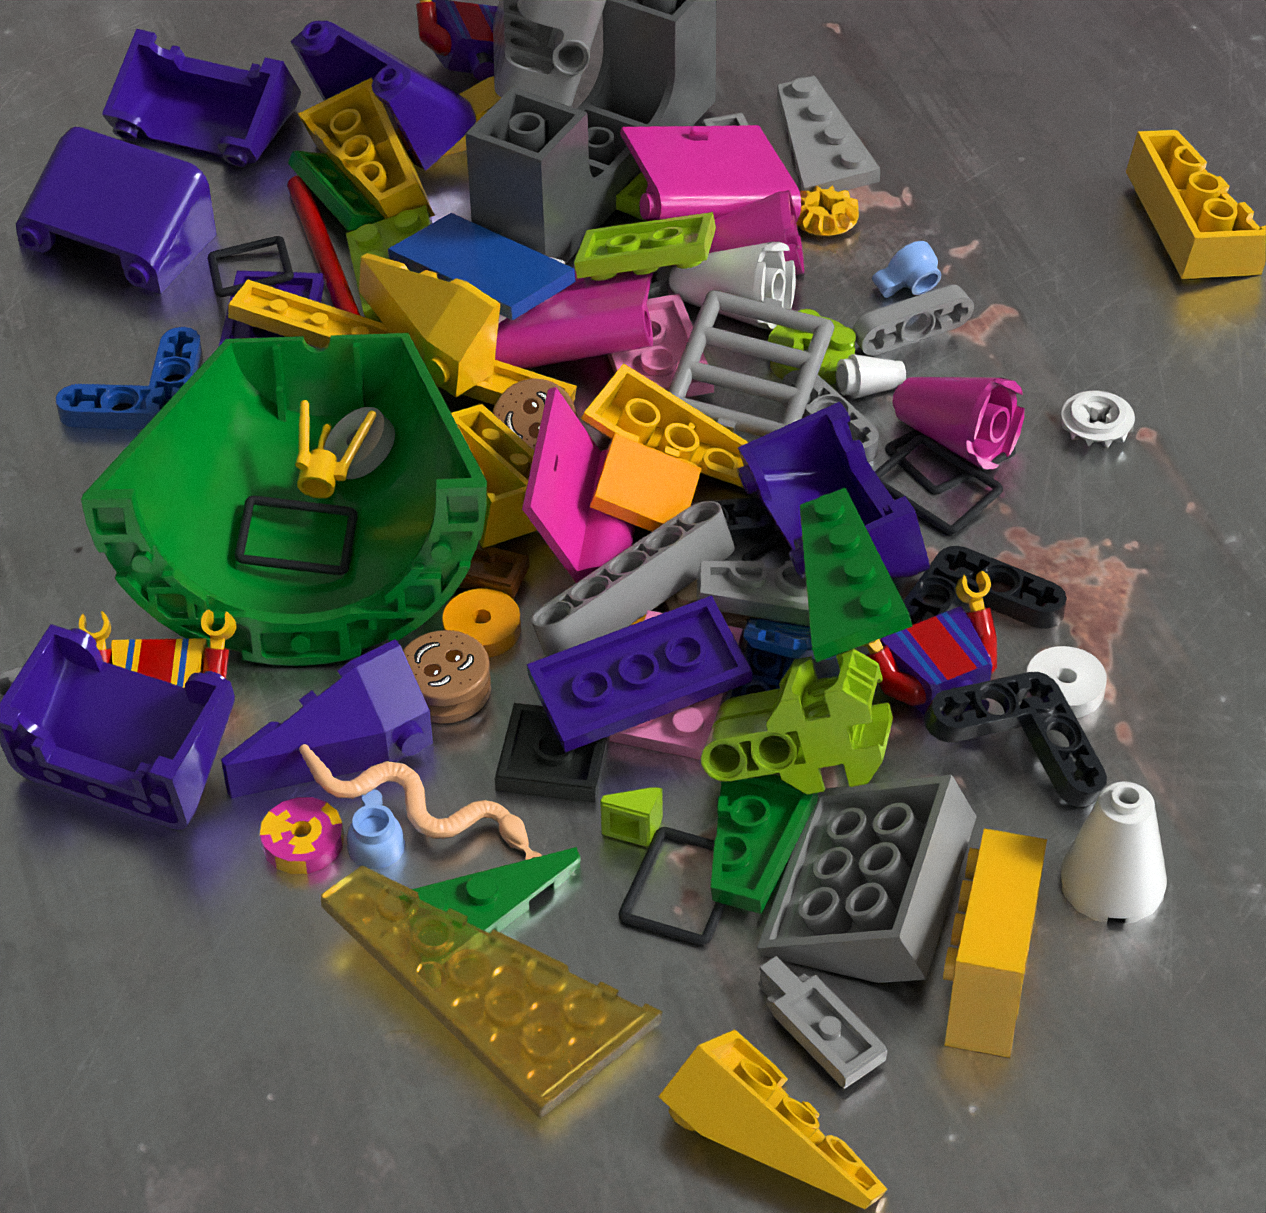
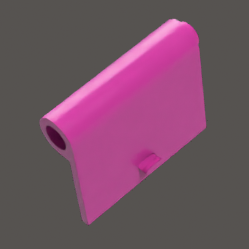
[620,125,801,221]
[495,271,653,369]
[522,387,636,583]

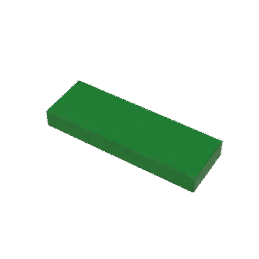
[288,150,385,230]

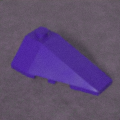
[221,639,433,798]

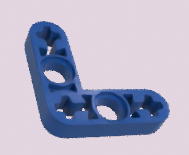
[56,327,203,430]

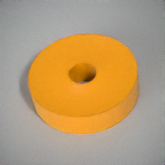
[442,588,521,658]

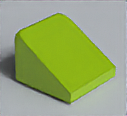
[600,787,663,847]

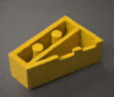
[451,404,537,548]

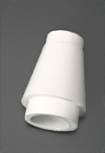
[836,354,906,399]

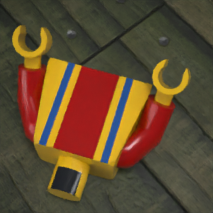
[79,609,236,688]

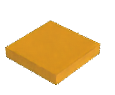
[590,433,702,532]

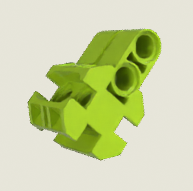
[701,649,893,795]

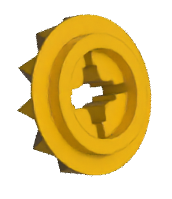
[796,185,859,236]

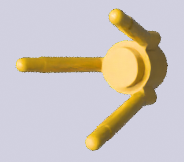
[295,400,377,498]

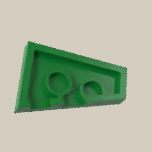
[711,774,818,914]

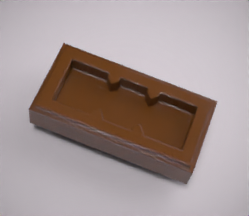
[458,544,530,599]

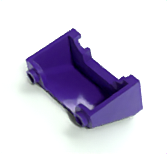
[290,21,476,171]
[102,29,301,167]
[16,127,217,294]
[737,401,930,579]
[0,624,235,830]

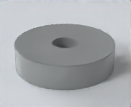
[324,407,395,479]

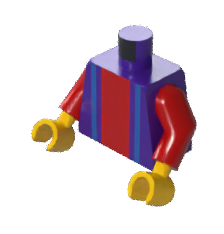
[416,0,500,81]
[861,571,997,715]

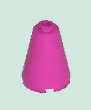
[709,190,804,276]
[892,377,1025,469]

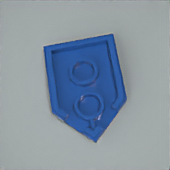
[744,617,836,660]

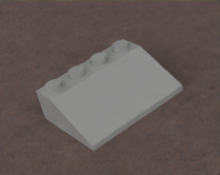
[757,774,977,983]

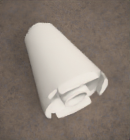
[669,242,796,330]
[1061,782,1167,924]

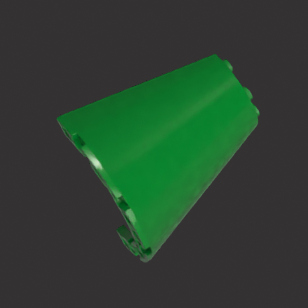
[81,333,487,666]

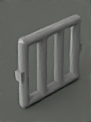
[668,290,834,437]

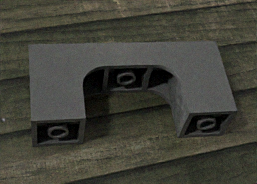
[465,0,717,264]

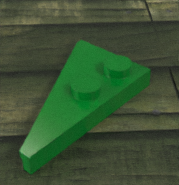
[399,847,581,985]

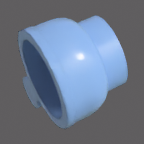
[872,241,942,298]
[347,789,405,869]

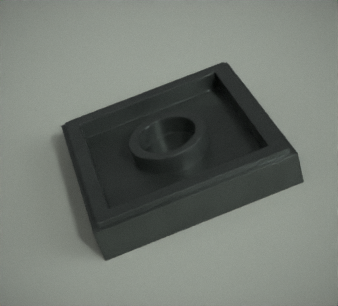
[494,703,609,802]

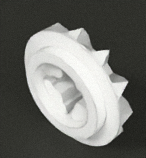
[1061,391,1135,448]

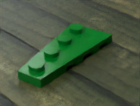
[800,488,912,663]

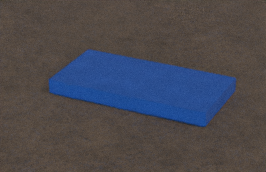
[388,213,576,320]

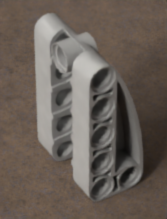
[493,0,606,107]

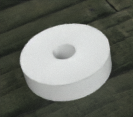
[1027,646,1107,718]

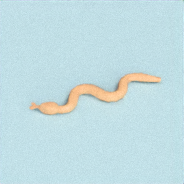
[299,744,542,860]

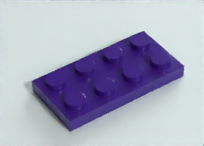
[526,595,752,752]

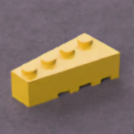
[298,77,435,219]
[1126,130,1266,279]
[943,828,1047,1058]

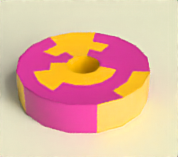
[260,797,344,874]

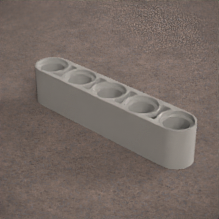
[531,501,735,657]

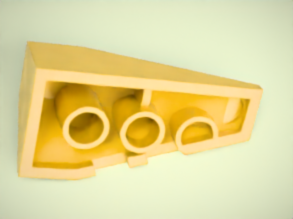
[581,363,749,488]

